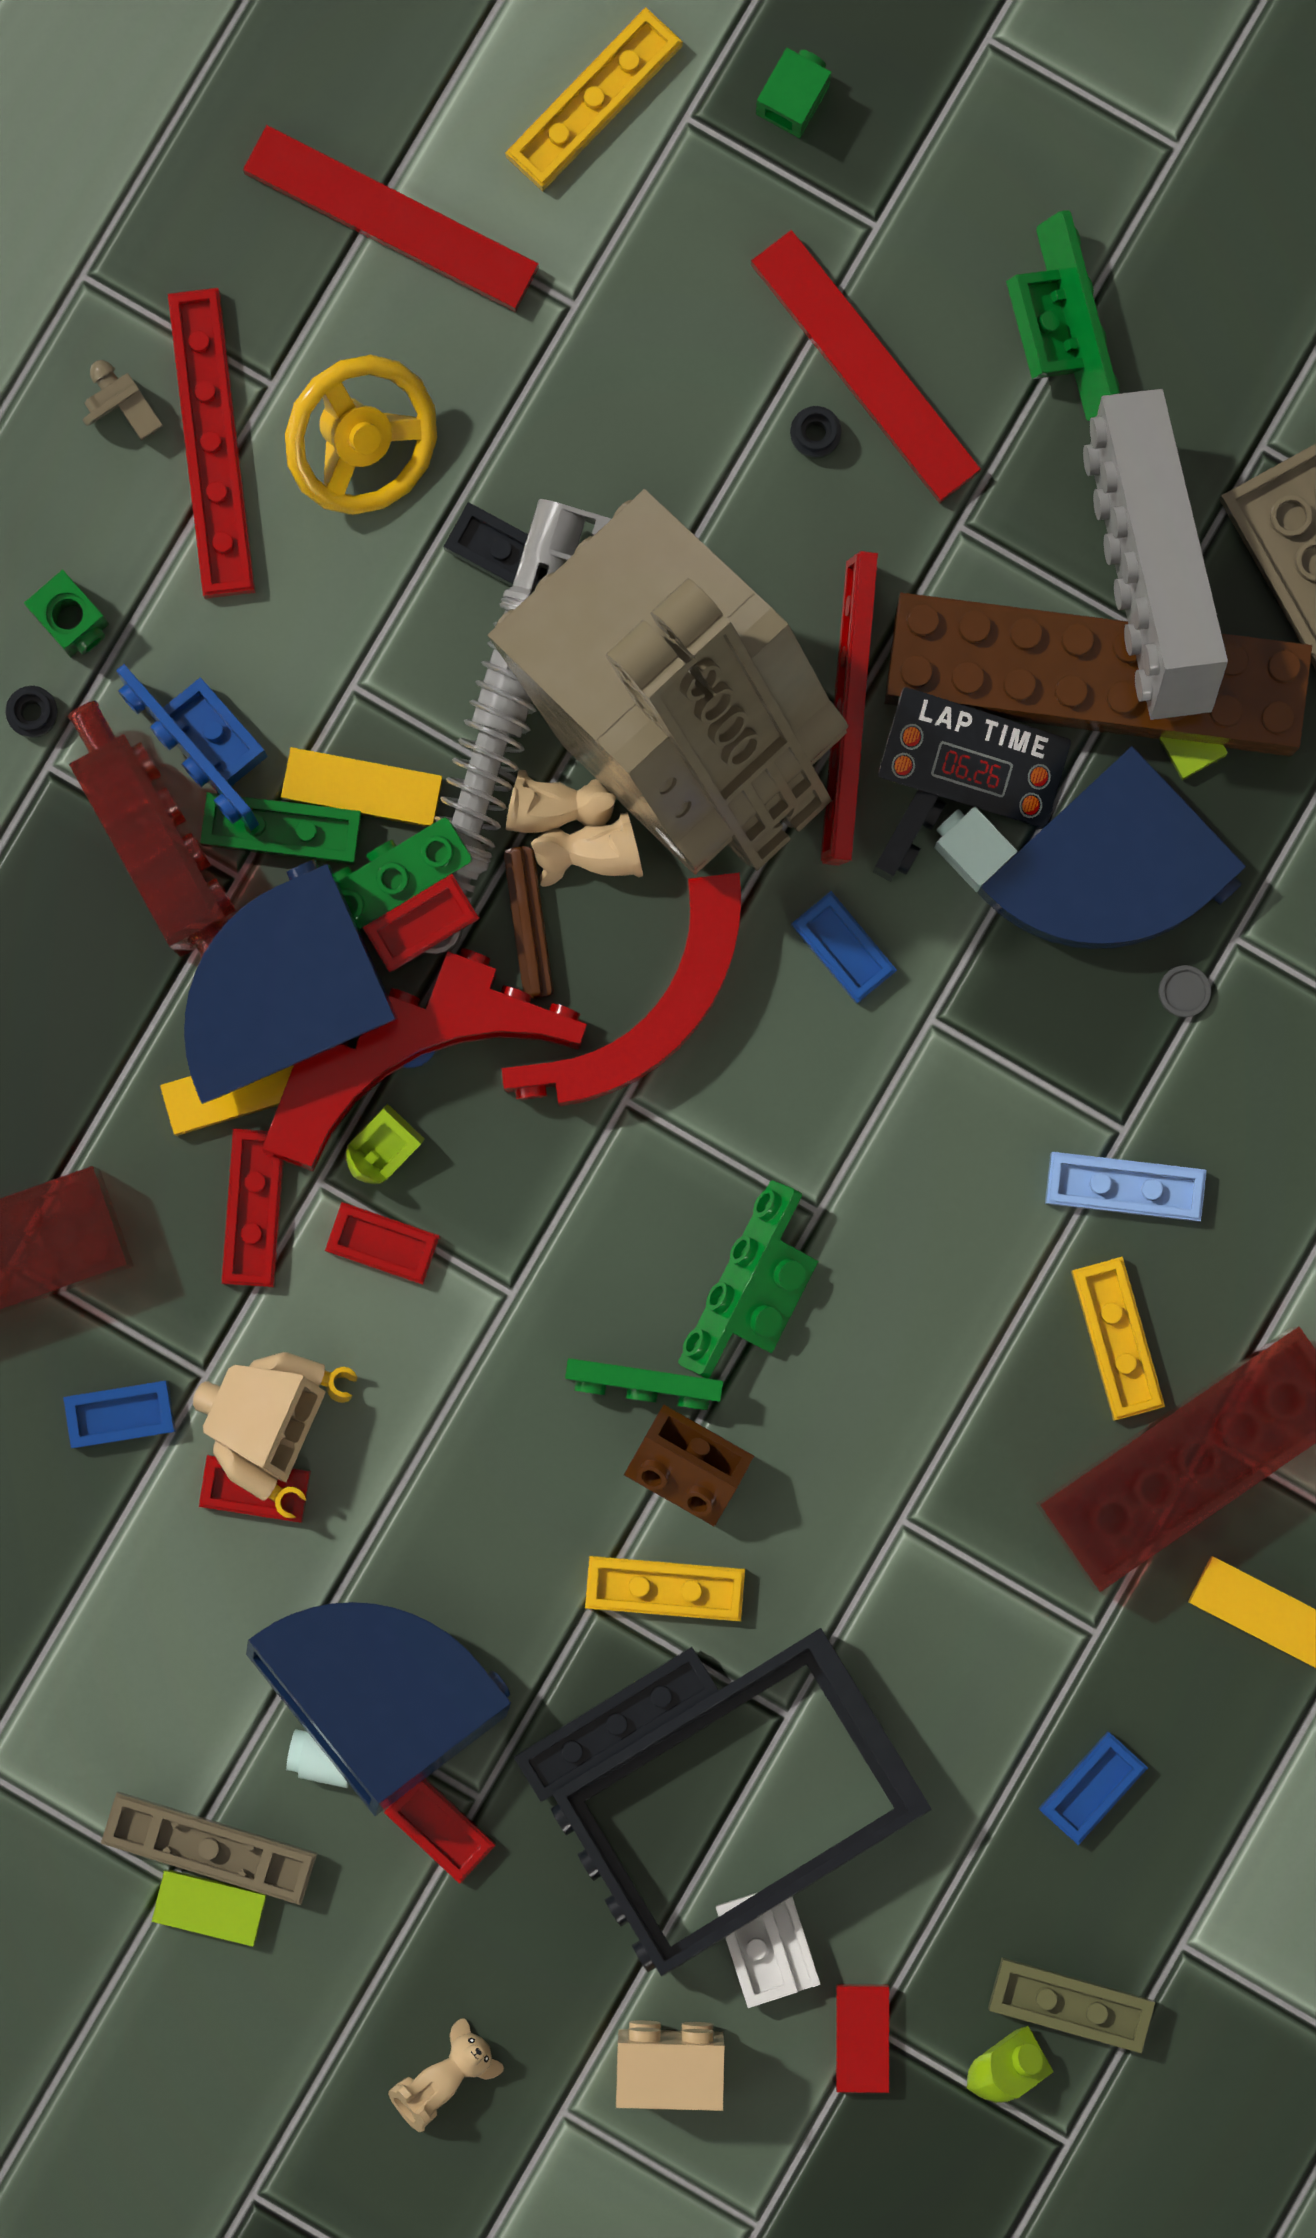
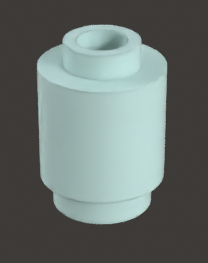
[286,1729,349,1788]

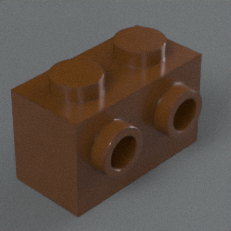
[624,1404,754,1526]

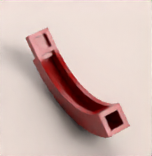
[501,872,741,1107]

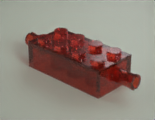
[68,700,236,957]

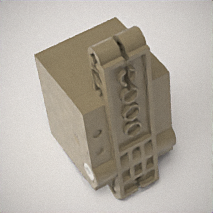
[487,489,848,875]

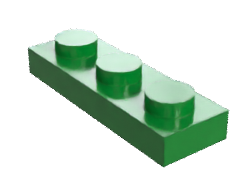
[200,792,362,865]
[565,1358,723,1410]

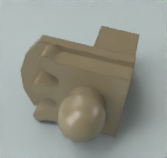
[83,360,163,441]

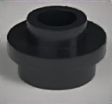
[790,406,842,458]
[5,686,58,738]

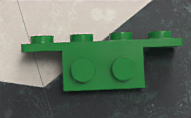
[1006,210,1120,421]
[334,818,472,930]
[678,1180,819,1379]

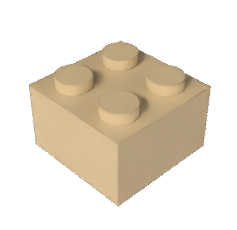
[616,2020,725,2111]

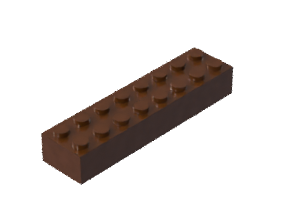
[884,592,1312,756]

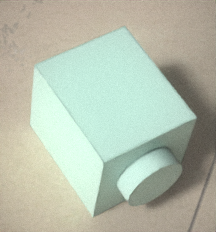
[934,807,1018,893]

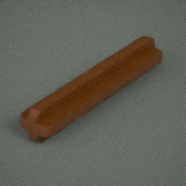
[504,846,554,999]

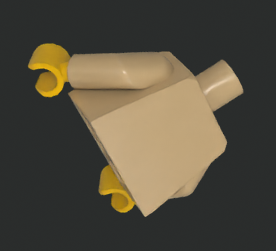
[193,1352,357,1518]

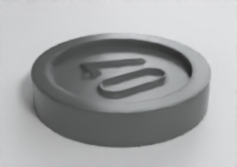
[1158,965,1211,1018]

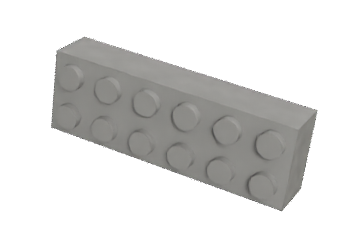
[1083,389,1228,720]

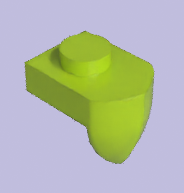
[346,1104,425,1184]
[967,2026,1054,2103]

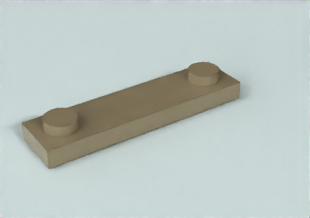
[101,1792,318,1905]

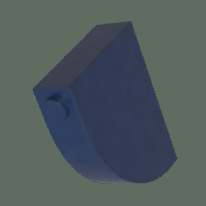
[977,746,1246,949]
[184,860,398,1104]
[246,1602,511,1816]

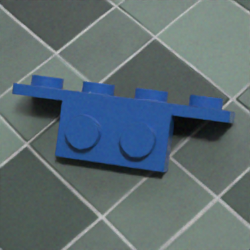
[116,664,268,831]

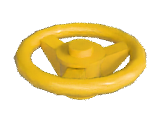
[285,355,437,515]

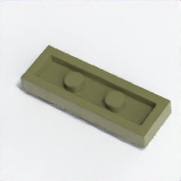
[988,1957,1155,2054]

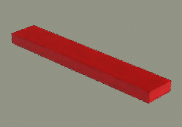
[243,125,539,312]
[751,230,981,504]
[168,288,256,599]
[820,551,878,866]

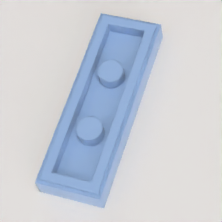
[1045,1152,1207,1222]

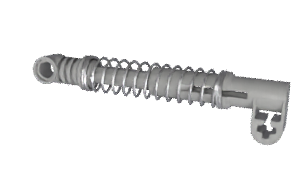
[426,499,611,955]

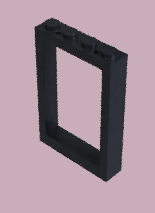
[551,1628,932,1976]

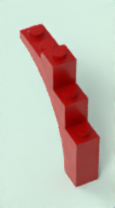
[262,948,587,1172]

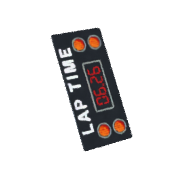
[878,687,1071,828]

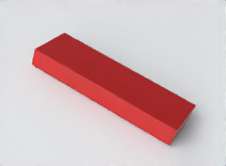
[221,1129,284,1288]

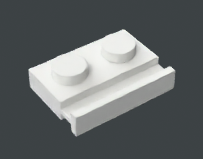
[716,1892,821,2008]

